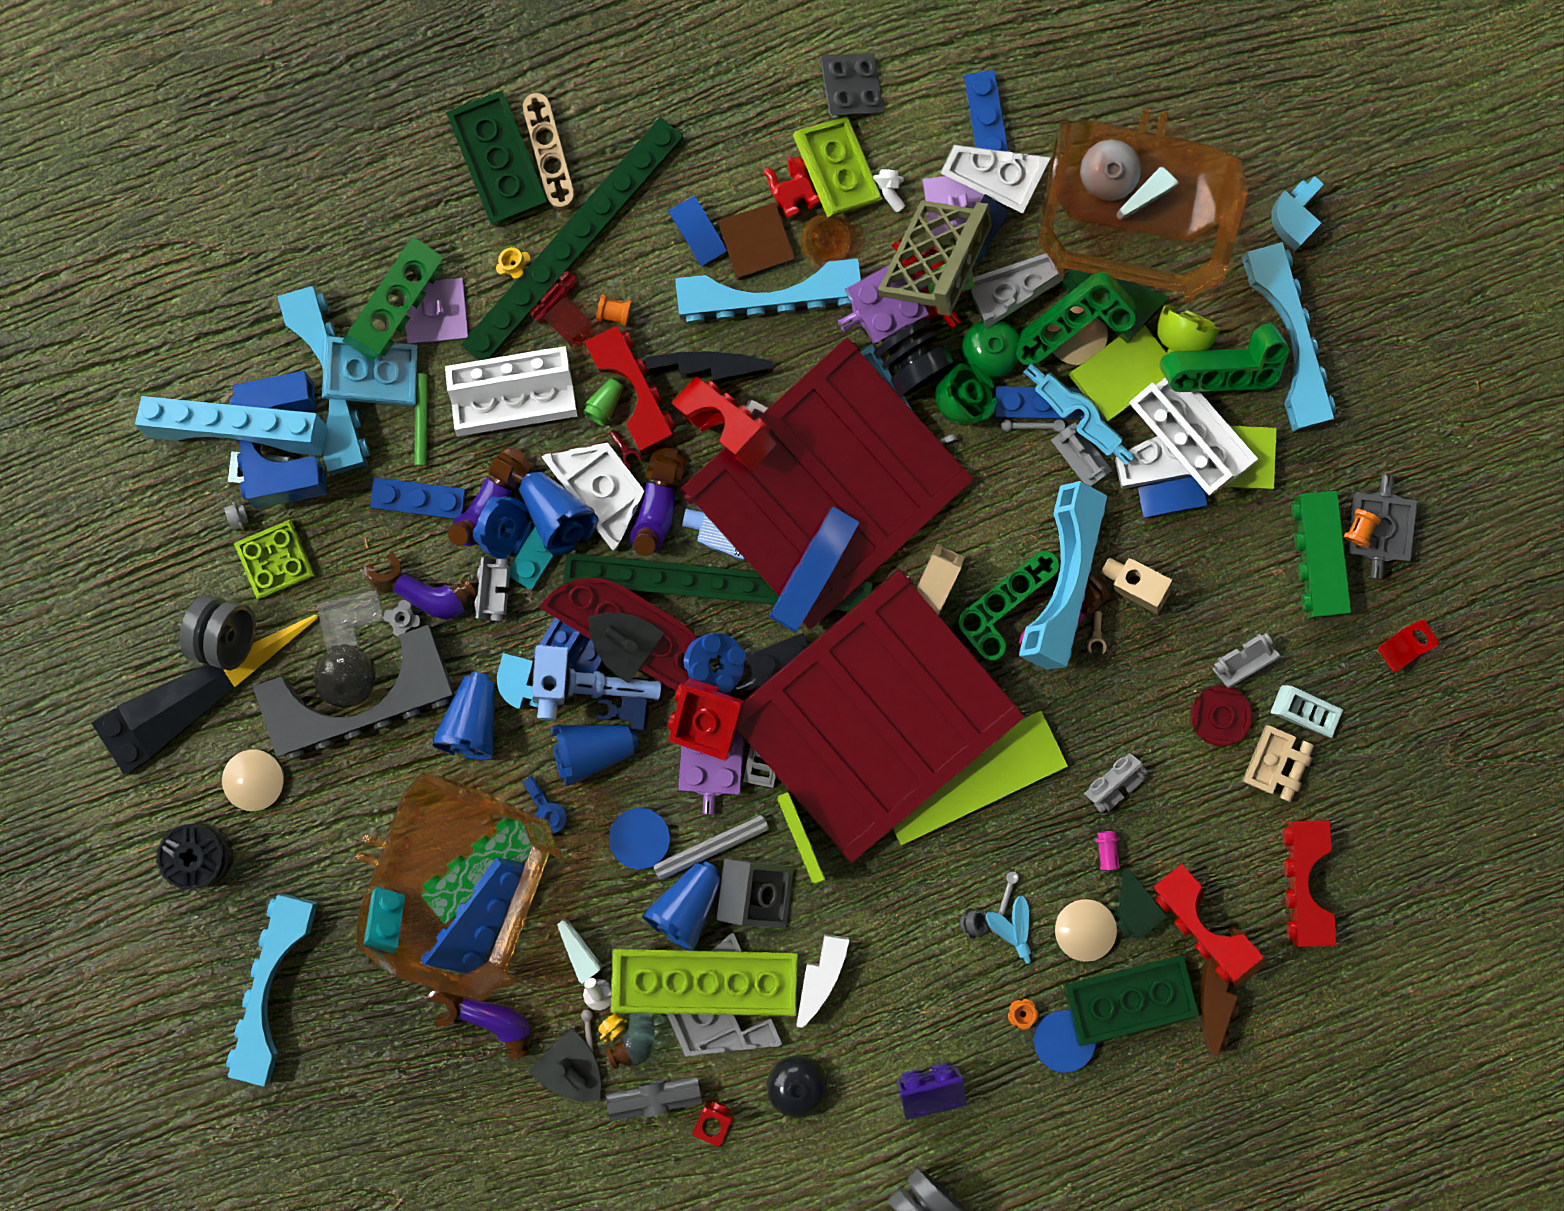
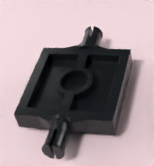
[735,633,808,698]

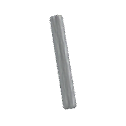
[654,815,769,880]

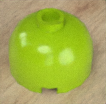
[1157,304,1221,354]

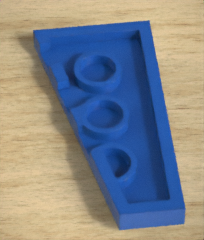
[420,857,528,976]

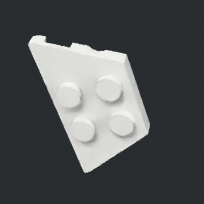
[542,442,645,552]

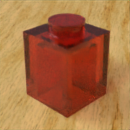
[543,296,593,348]

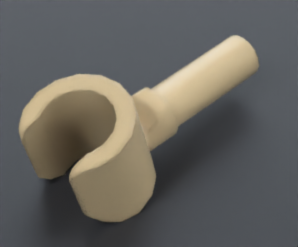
[1086,611,1106,654]

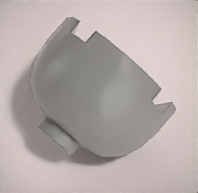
[1080,139,1142,201]

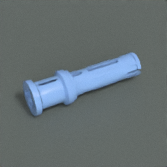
[565,668,661,701]

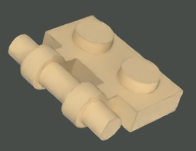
[1242,725,1314,802]

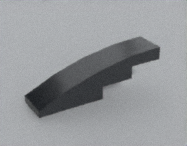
[645,351,773,384]

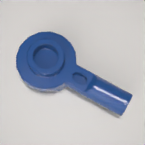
[522,776,567,833]

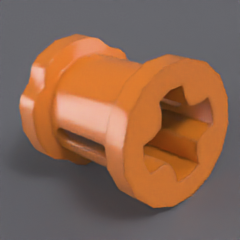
[596,294,632,327]
[1343,509,1382,548]

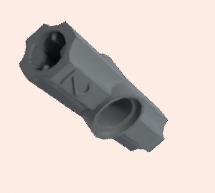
[606,1076,703,1121]

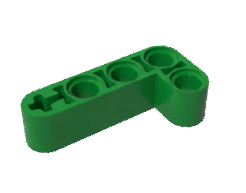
[1016,272,1135,365]
[1159,324,1289,392]
[957,551,1059,661]

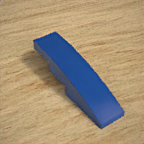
[769,506,859,633]

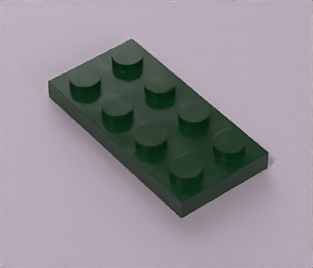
[446,90,548,226]
[1063,955,1199,1046]

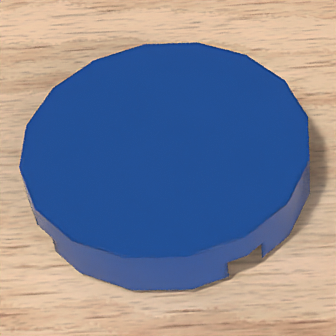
[609,807,671,870]
[1033,1010,1096,1073]

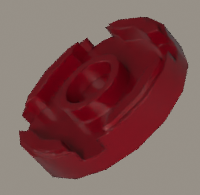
[1190,686,1253,746]

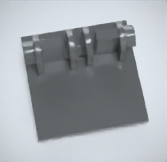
[820,54,884,120]

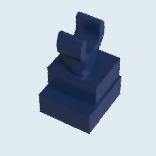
[596,697,650,730]

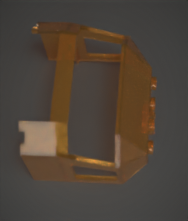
[1038,107,1248,304]
[354,771,564,1002]

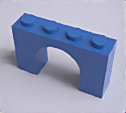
[230,371,327,509]

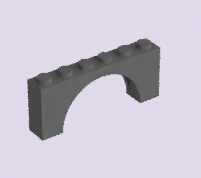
[253,625,456,760]

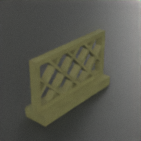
[878,200,992,316]

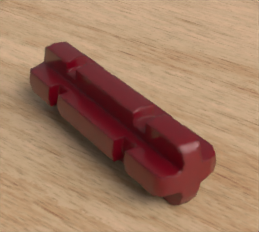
[530,270,579,324]

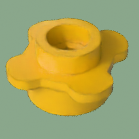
[496,247,531,279]
[598,1013,629,1043]

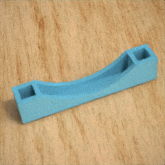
[1242,242,1336,432]
[675,258,861,323]
[277,286,370,475]
[135,396,328,456]
[1019,481,1107,670]
[226,893,318,1087]

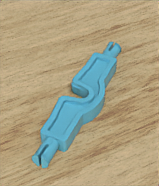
[1023,363,1135,465]

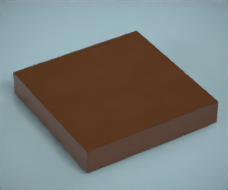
[718,202,795,280]

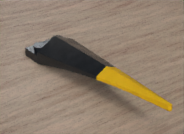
[91,615,318,775]

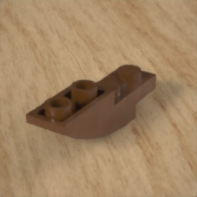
[1199,927,1246,1055]

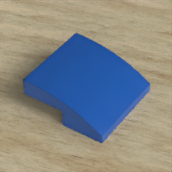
[533,618,604,674]

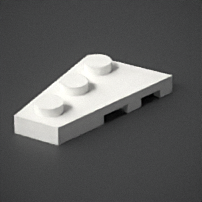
[940,145,1050,213]
[1115,436,1192,489]

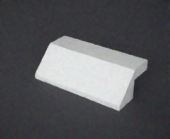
[445,346,577,437]
[1129,378,1258,496]

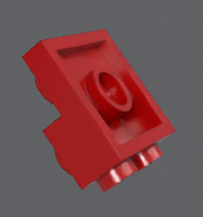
[667,678,744,761]

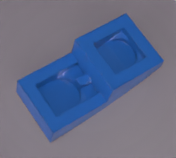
[668,195,727,266]
[1138,477,1208,518]

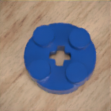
[473,496,531,559]
[684,633,746,694]

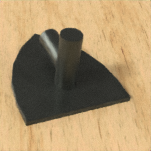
[588,613,664,684]
[528,1027,602,1101]

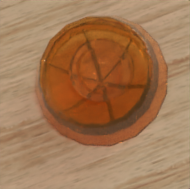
[801,214,852,267]

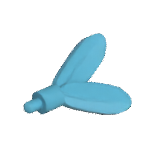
[985,896,1031,964]

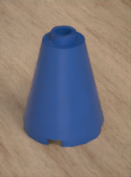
[519,472,599,556]
[432,672,494,761]
[551,725,639,787]
[642,862,722,951]

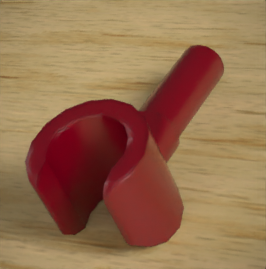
[609,429,641,468]

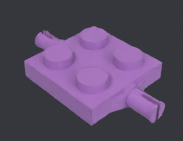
[838,263,928,343]
[678,732,745,814]

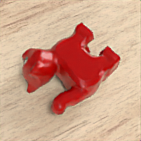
[763,156,821,221]

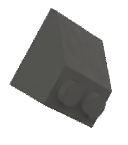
[716,858,794,928]

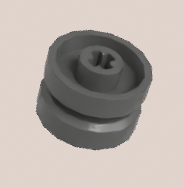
[180,595,256,671]
[888,1167,965,1211]

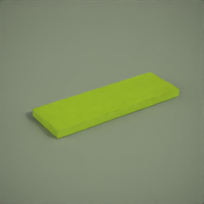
[893,711,1068,846]
[611,949,798,1016]

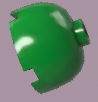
[961,320,1020,380]
[935,363,997,426]

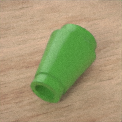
[583,378,624,425]

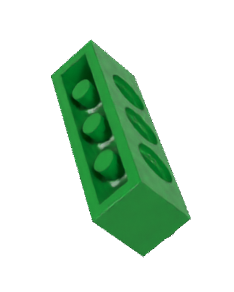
[342,236,444,361]

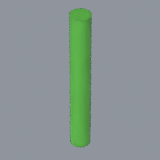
[415,374,428,466]

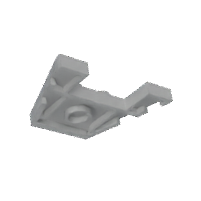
[667,933,782,1056]

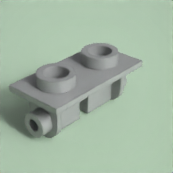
[1051,422,1112,487]
[475,557,511,621]
[1212,633,1281,688]
[1084,753,1148,813]

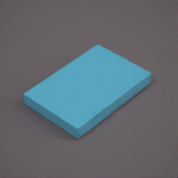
[322,336,417,406]

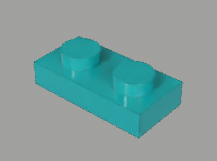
[510,527,554,591]
[364,886,405,954]

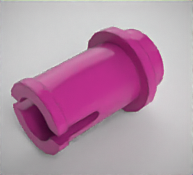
[1095,831,1120,870]

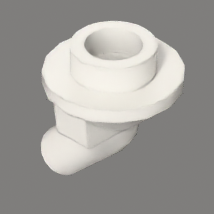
[873,170,905,212]
[583,978,612,1010]

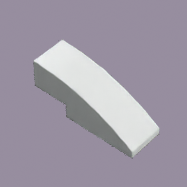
[797,934,849,1028]

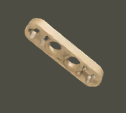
[523,93,575,210]

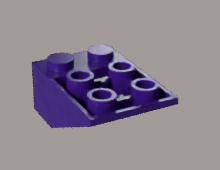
[896,1062,967,1120]

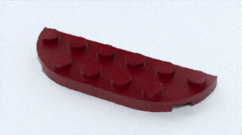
[538,578,696,691]

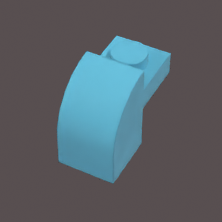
[1271,176,1324,251]
[497,653,539,709]

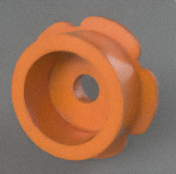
[1008,999,1039,1030]

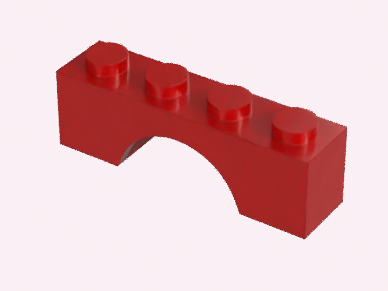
[585,326,676,454]
[671,376,777,471]
[1282,820,1336,947]
[1153,864,1266,988]

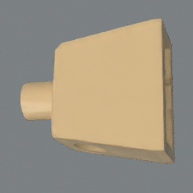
[1101,557,1173,615]

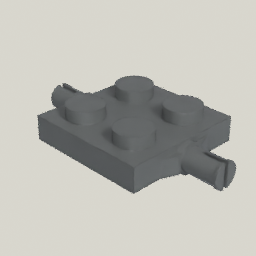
[1347,475,1417,580]

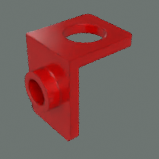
[1378,619,1440,673]
[692,1101,734,1147]

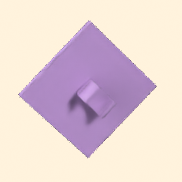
[923,176,984,236]
[406,278,468,344]

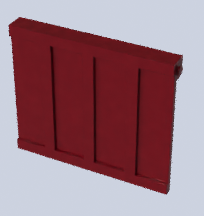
[679,337,973,630]
[736,569,1025,863]

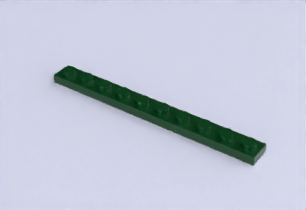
[460,117,684,361]
[563,553,872,612]

